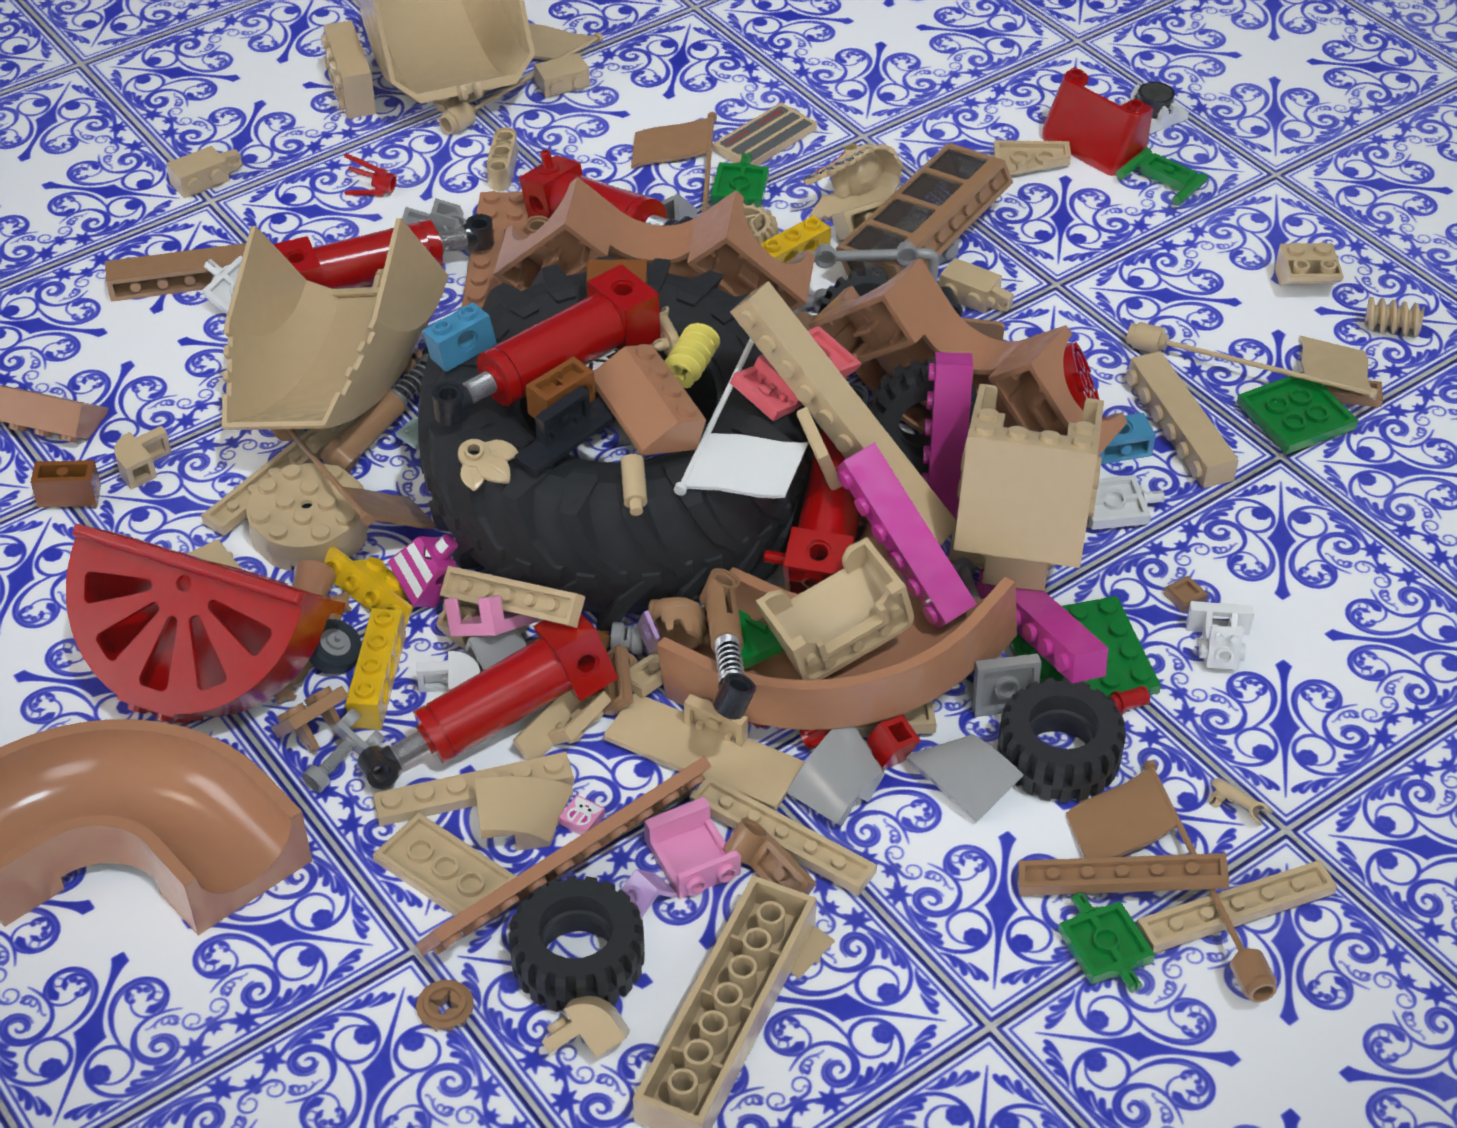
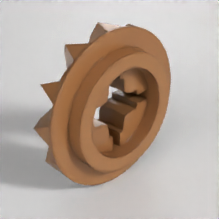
[416,980,474,1032]

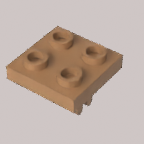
[271,686,349,753]

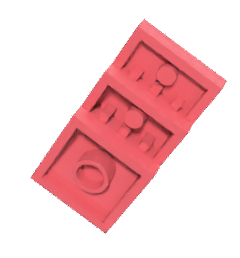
[730,326,861,421]

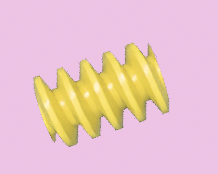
[664,323,720,388]

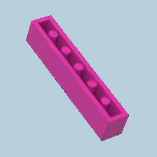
[922,352,973,521]
[836,442,977,629]
[976,568,1108,684]

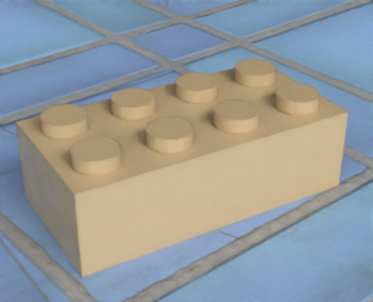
[321,20,376,119]

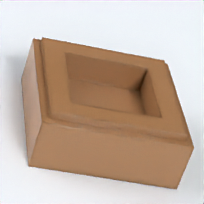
[1163,576,1208,613]

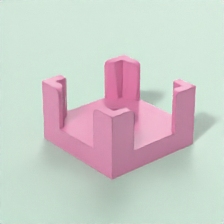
[444,595,539,636]

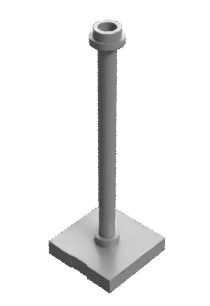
[953,558,1041,717]

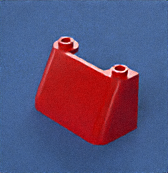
[1042,67,1153,176]

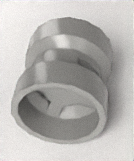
[611,622,644,655]

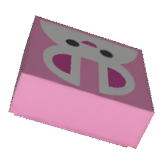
[559,795,605,835]

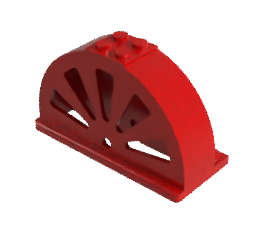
[66,523,346,725]

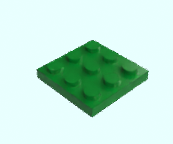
[1237,371,1359,455]

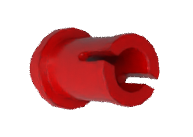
[1107,686,1150,715]

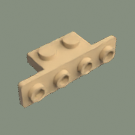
[513,689,611,760]

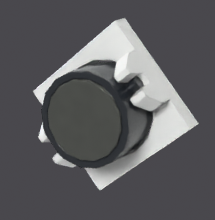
[1119,82,1189,134]

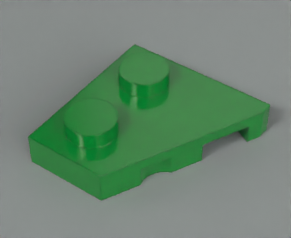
[739,610,784,670]

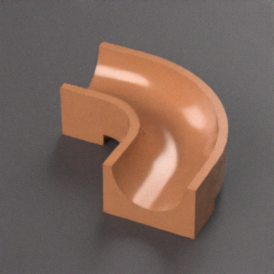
[493,177,815,312]
[808,258,1128,457]
[656,558,1017,730]
[0,719,312,936]

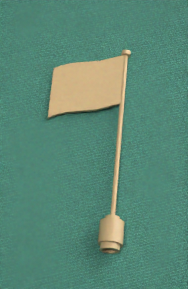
[439,23,603,134]
[1126,322,1378,400]

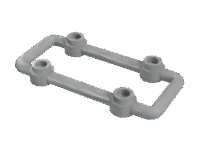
[795,241,939,312]

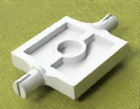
[202,255,242,314]
[1088,475,1165,530]

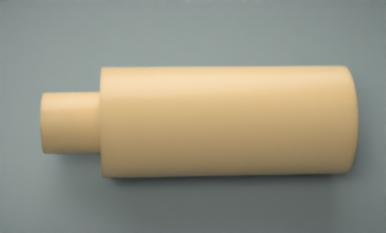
[621,454,647,516]

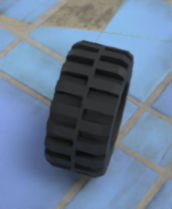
[869,358,977,473]
[997,678,1126,803]
[509,876,645,1012]

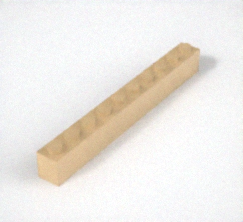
[730,281,957,546]

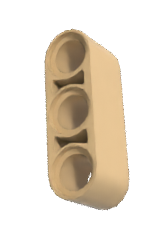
[487,127,518,191]

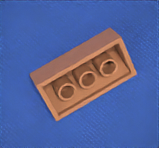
[594,344,706,456]
[0,385,108,443]

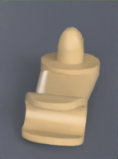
[652,306,679,356]
[1209,778,1273,825]

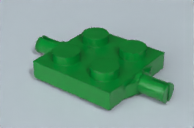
[711,152,769,208]
[1058,892,1155,993]

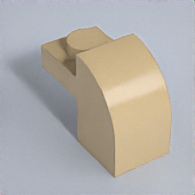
[114,426,172,490]
[542,996,631,1058]

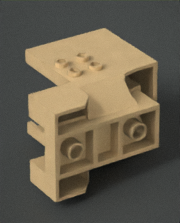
[953,384,1104,591]

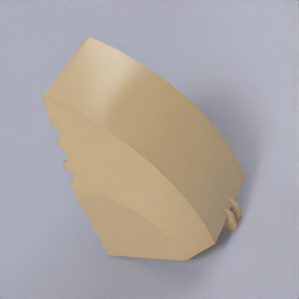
[357,0,535,103]
[222,218,449,430]

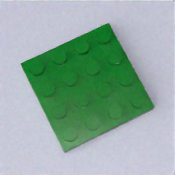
[1009,596,1161,700]

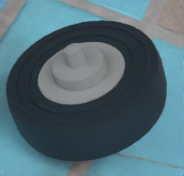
[309,619,362,674]

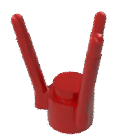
[344,153,397,197]

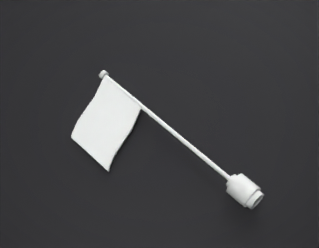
[673,338,809,498]

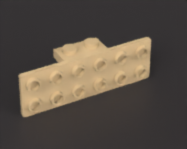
[604,693,804,810]

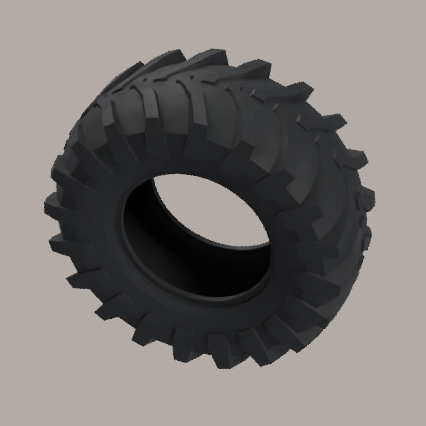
[418,256,820,630]

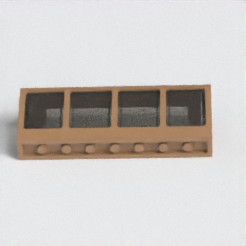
[835,143,1013,280]

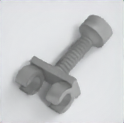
[302,708,385,793]

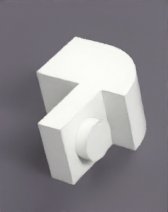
[416,651,480,693]

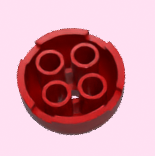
[1063,342,1103,418]

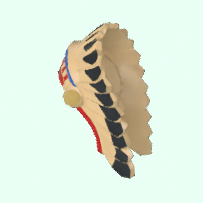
[804,143,903,221]

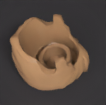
[648,597,706,650]

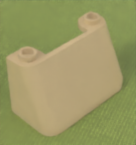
[756,537,914,680]

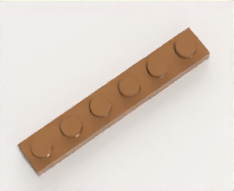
[1018,853,1229,896]

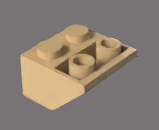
[1275,242,1344,285]

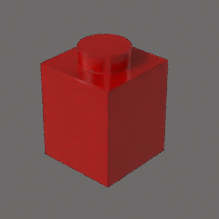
[866,715,921,770]

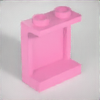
[644,796,741,899]

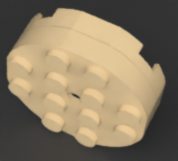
[246,463,369,571]

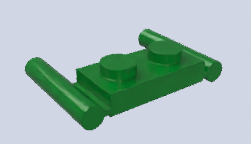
[1116,147,1208,206]

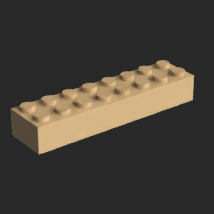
[633,875,817,1128]

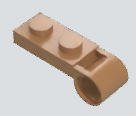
[724,818,817,895]

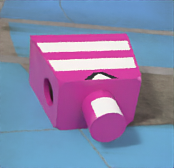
[388,534,458,608]

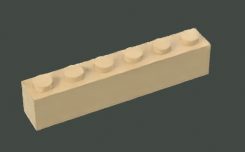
[1126,351,1239,488]

